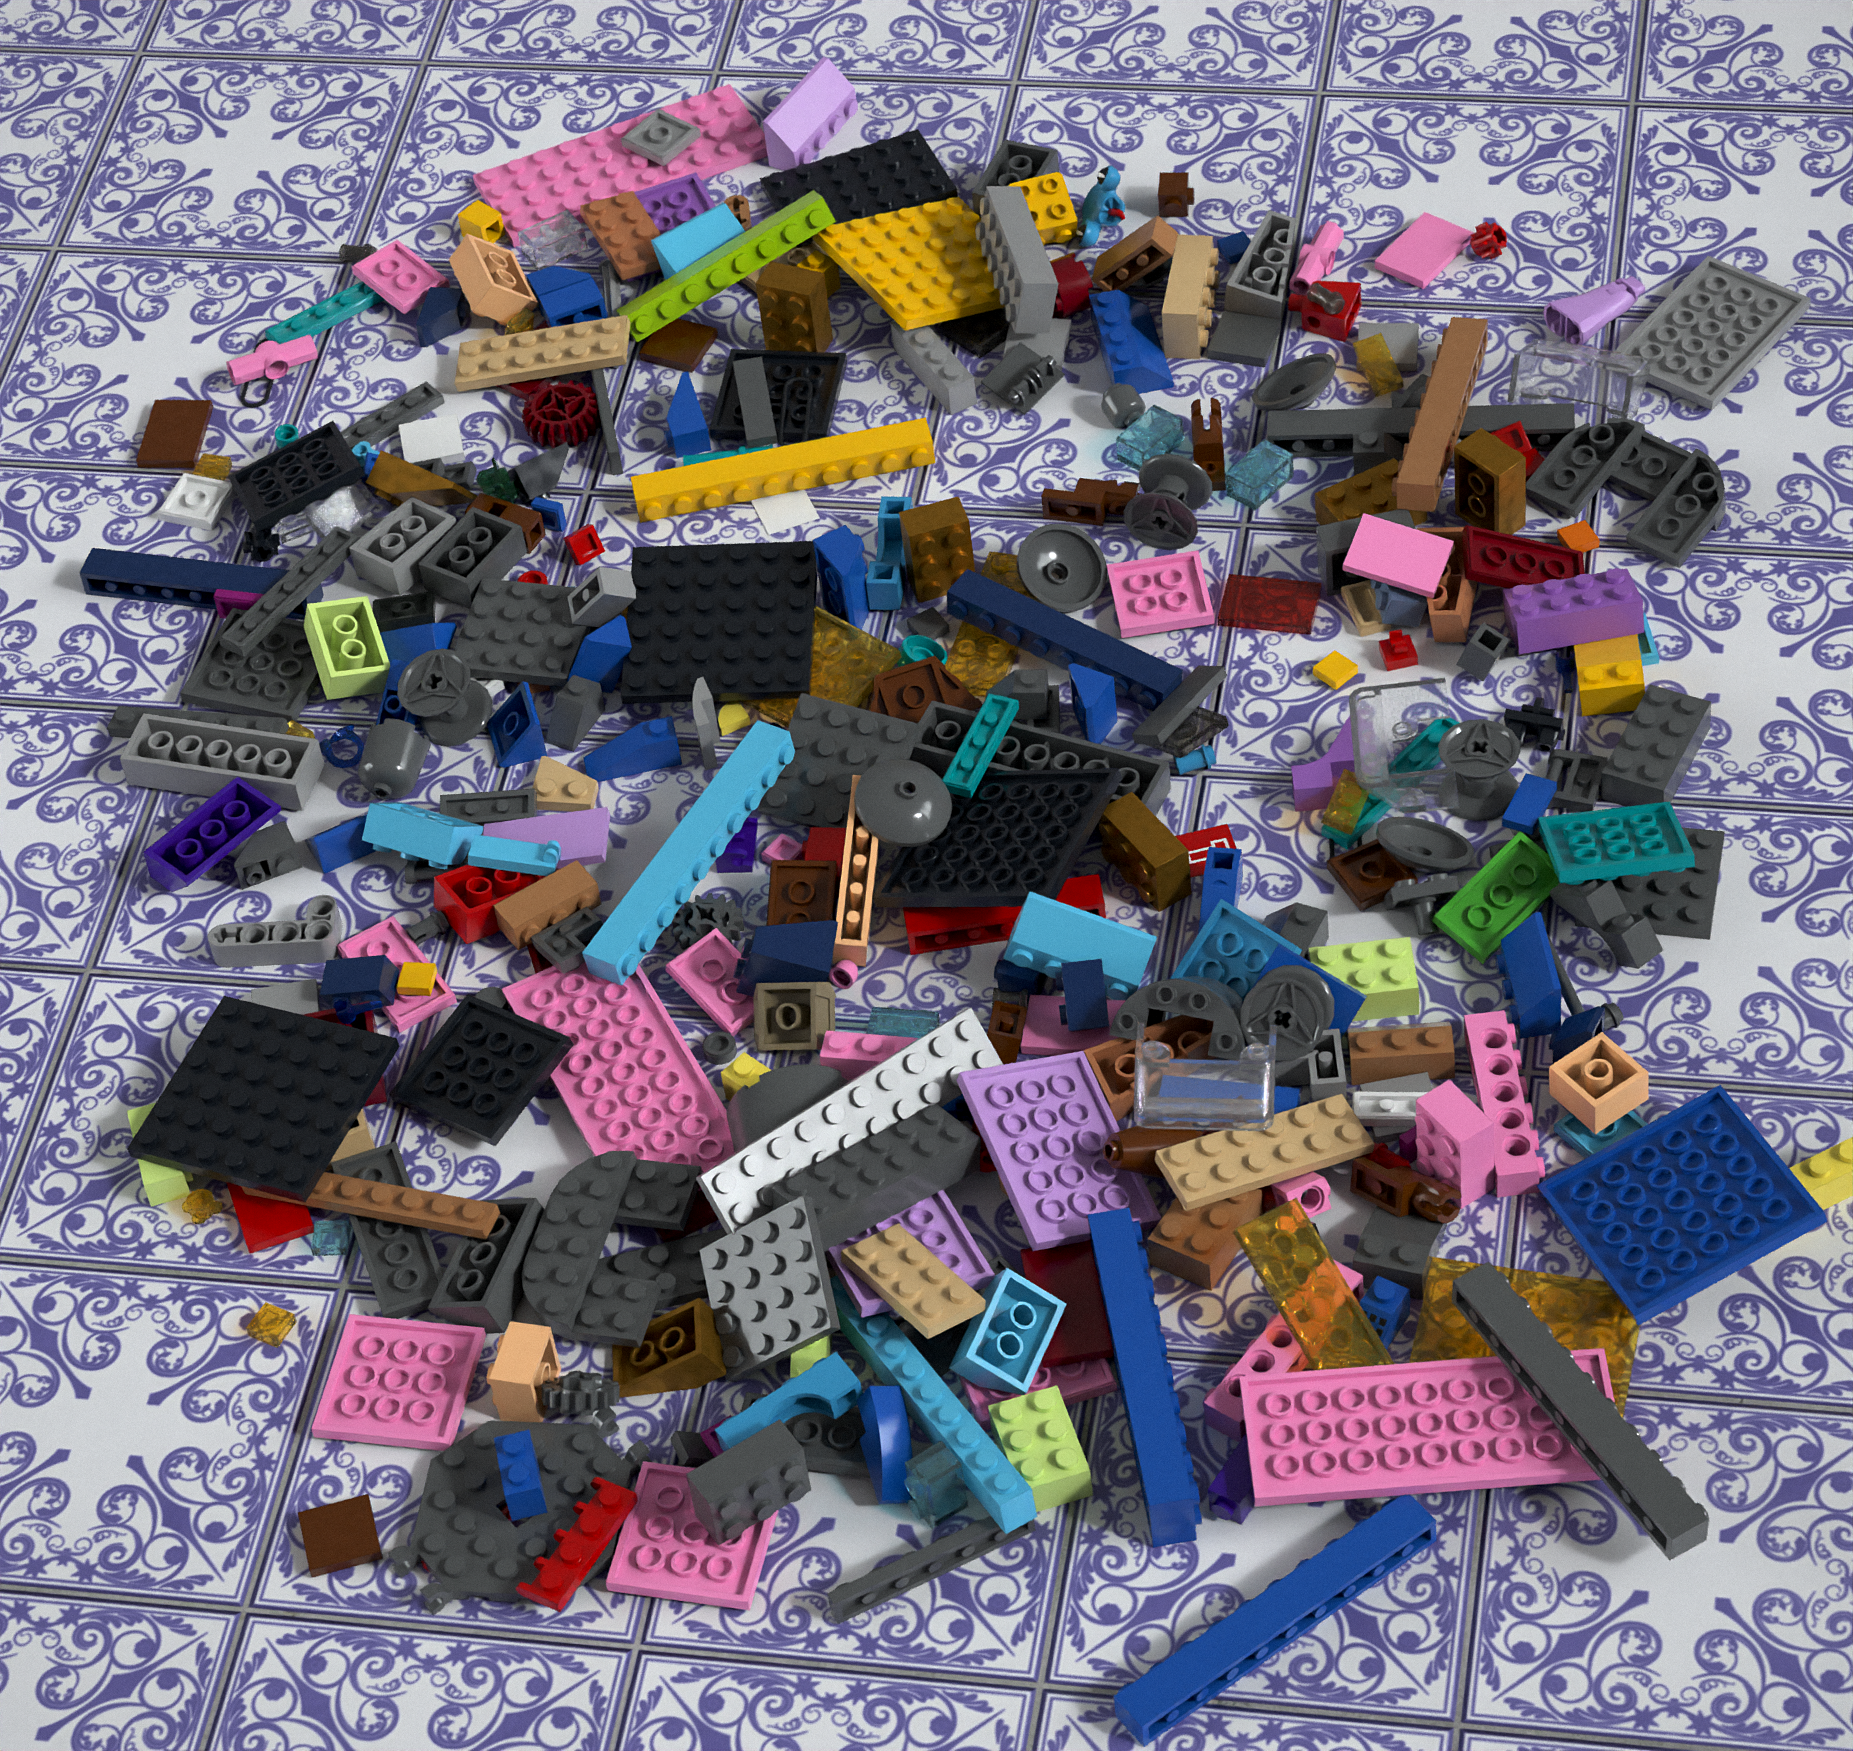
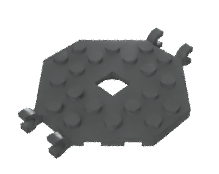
[388,1406,652,1616]

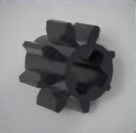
[242,526,280,562]

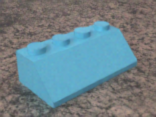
[1003,892,1157,1001]

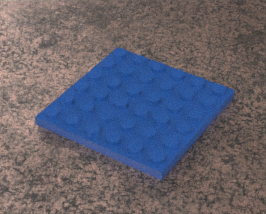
[1537,1085,1828,1326]

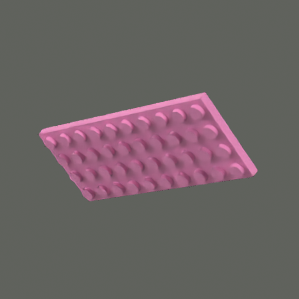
[473,84,768,247]
[502,963,735,1191]
[1239,1348,1615,1507]

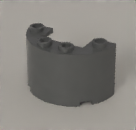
[1109,976,1260,1062]
[726,1064,852,1153]

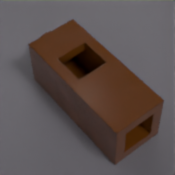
[465,493,546,554]

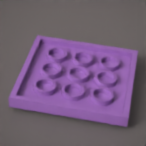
[627,172,715,282]

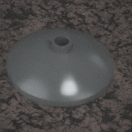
[1252,353,1336,412]
[1017,524,1107,612]
[854,759,952,847]
[1376,817,1474,873]

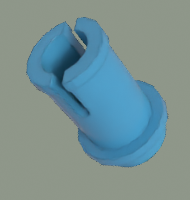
[1173,744,1216,775]

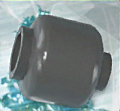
[1101,383,1146,428]

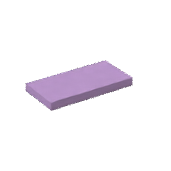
[483,807,610,869]

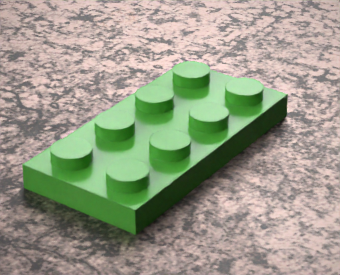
[1432,831,1559,964]

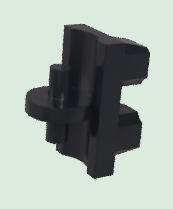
[1504,697,1565,753]

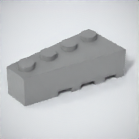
[1224,210,1296,320]

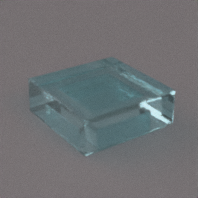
[311,1220,351,1256]

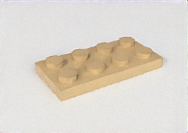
[841,1223,986,1339]

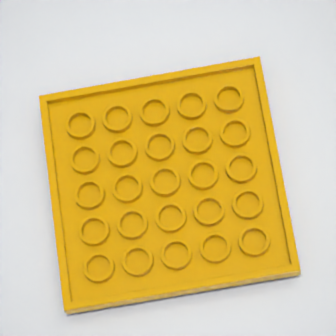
[812,197,1005,331]

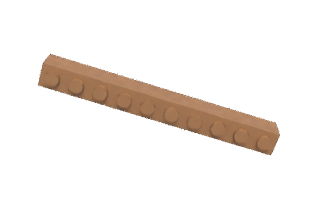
[1392,317,1488,512]

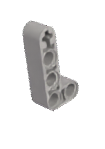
[208,895,342,968]

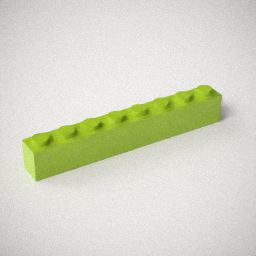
[616,190,836,342]

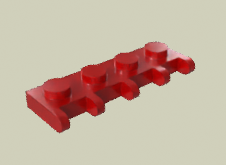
[516,1477,638,1612]

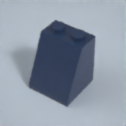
[733,920,838,997]

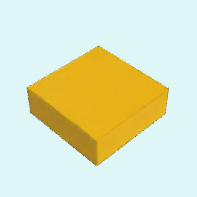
[1313,650,1358,690]
[397,962,438,996]

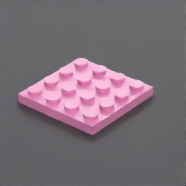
[311,1314,486,1451]
[606,1461,778,1610]

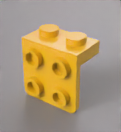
[1008,172,1078,245]

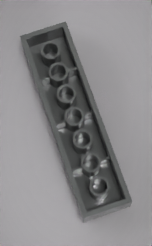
[909,701,1171,822]

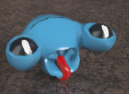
[1075,165,1125,247]

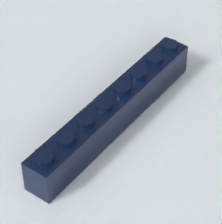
[79,548,324,620]
[947,569,1183,711]

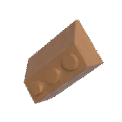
[1347,1021,1455,1085]

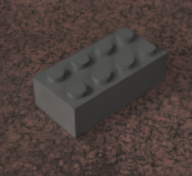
[1601,684,1711,807]

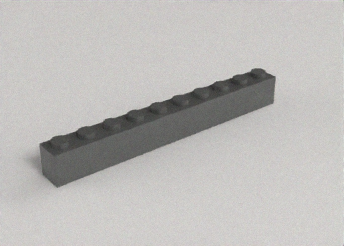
[1267,403,1575,458]
[1452,1262,1709,1561]

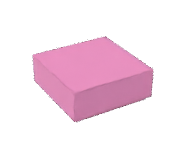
[761,833,803,865]

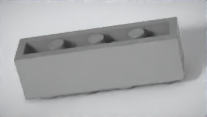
[890,321,977,415]

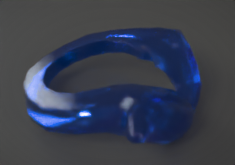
[319,725,364,768]

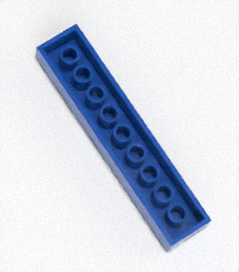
[1088,1207,1202,1548]

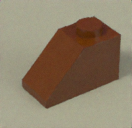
[987,1000,1028,1065]

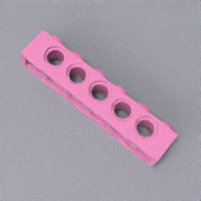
[1464,1010,1545,1197]
[1203,1256,1364,1442]

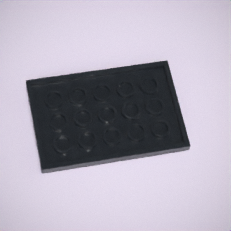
[760,129,958,248]

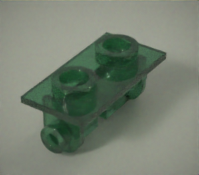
[476,458,519,504]

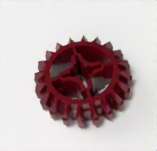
[522,380,601,449]

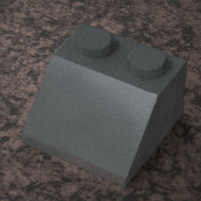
[1262,902,1329,961]

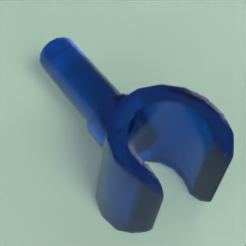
[1555,651,1575,694]
[333,998,383,1024]

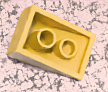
[1574,634,1645,717]

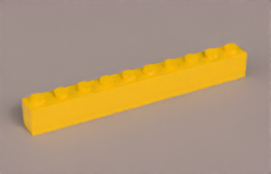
[631,417,935,523]

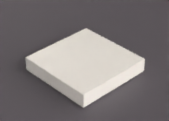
[399,413,465,464]
[157,473,237,531]

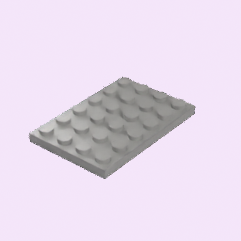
[1609,256,1811,410]

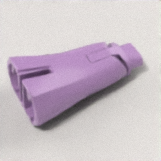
[1543,276,1645,349]

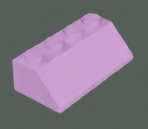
[763,57,858,171]

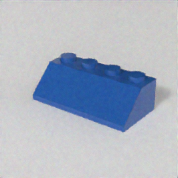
[1089,290,1174,394]

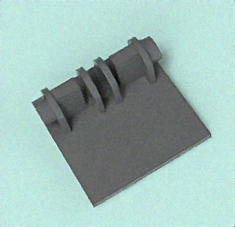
[981,342,1065,415]

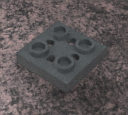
[1384,873,1459,935]

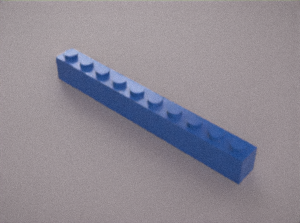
[1113,1495,1437,1747]

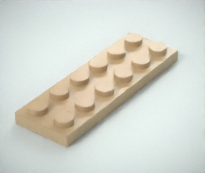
[454,315,630,392]
[1154,1094,1374,1211]

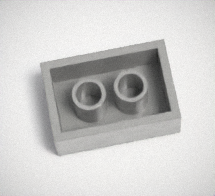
[349,497,457,596]

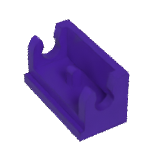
[715,812,758,873]

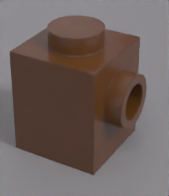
[1158,172,1195,217]

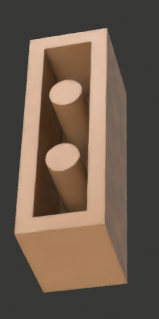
[1092,215,1178,291]
[493,860,602,950]

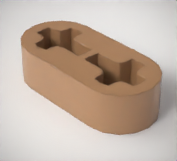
[724,195,752,231]

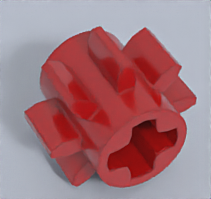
[1470,221,1507,259]

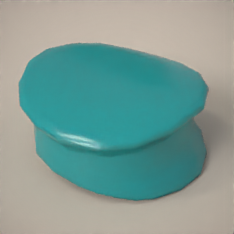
[896,635,948,667]

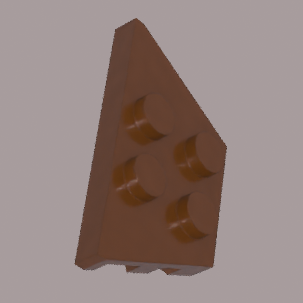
[869,656,983,724]

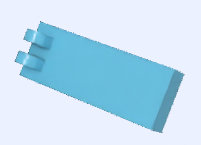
[468,834,561,876]

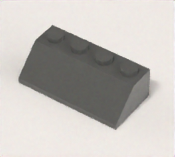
[428,1198,545,1334]

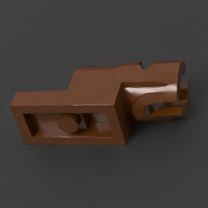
[1191,398,1226,491]
[1041,478,1142,526]
[1350,1157,1462,1224]

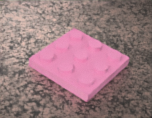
[1107,550,1214,638]

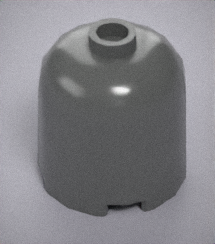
[358,718,431,799]

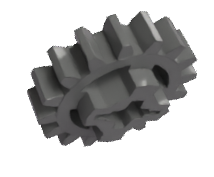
[672,893,744,950]
[542,1371,620,1416]

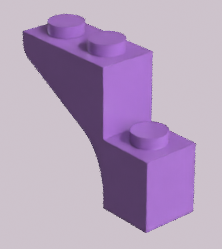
[1291,712,1376,812]

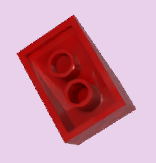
[434,865,546,944]

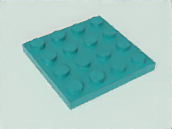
[1538,801,1695,885]

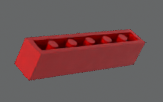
[903,874,1106,955]

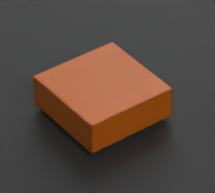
[1557,520,1599,553]

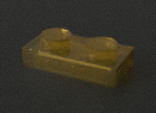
[1353,333,1404,397]
[1321,769,1374,835]

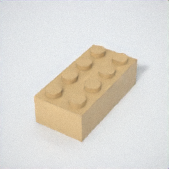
[1161,234,1220,359]

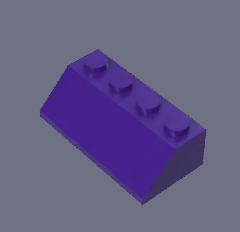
[143,776,282,892]

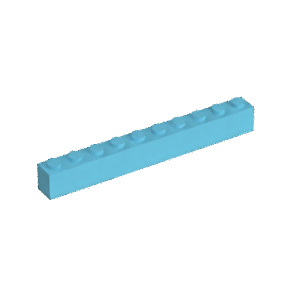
[582,720,796,986]
[830,1275,1037,1534]

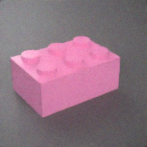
[1415,1080,1494,1209]

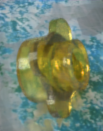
[182,1189,222,1224]

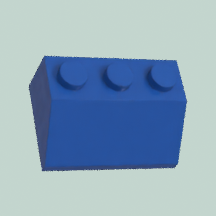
[813,525,870,643]
[1495,912,1561,1039]

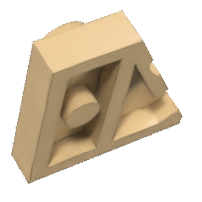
[532,756,599,812]

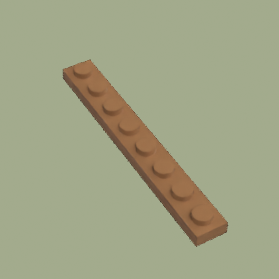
[241,1172,500,1239]

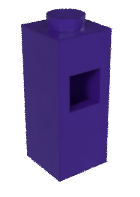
[1208,1433,1255,1525]

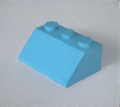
[651,203,746,280]
[362,802,484,869]
[949,1268,1067,1395]

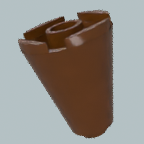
[1103,1113,1203,1179]

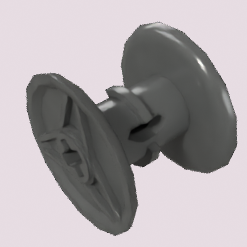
[1123,454,1213,550]
[397,648,492,747]
[1438,719,1521,821]
[1240,965,1334,1061]

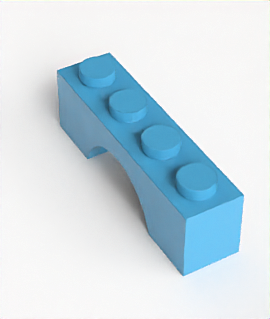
[866,496,913,610]
[715,1352,863,1452]

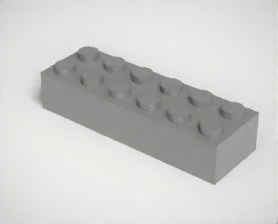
[975,186,1058,334]
[120,713,325,811]

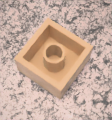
[1549,1032,1649,1134]
[487,1321,561,1423]

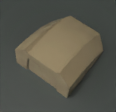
[753,982,836,1051]

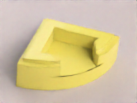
[718,700,751,736]

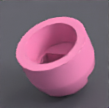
[829,959,858,989]

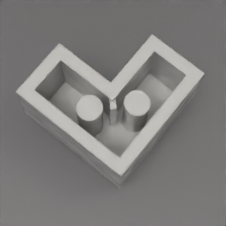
[1272,1029,1347,1103]

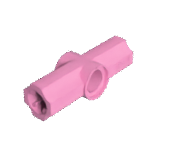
[1289,221,1344,296]
[226,335,318,385]

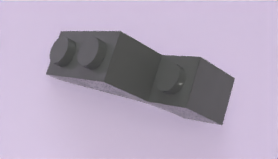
[1549,879,1663,969]

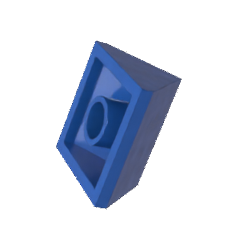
[567,615,632,693]
[380,622,457,664]
[1068,663,1118,744]
[487,681,547,768]
[305,813,377,874]

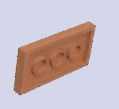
[580,191,661,280]

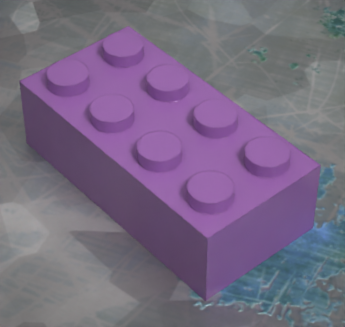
[1503,568,1644,655]

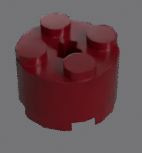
[1050,252,1093,319]

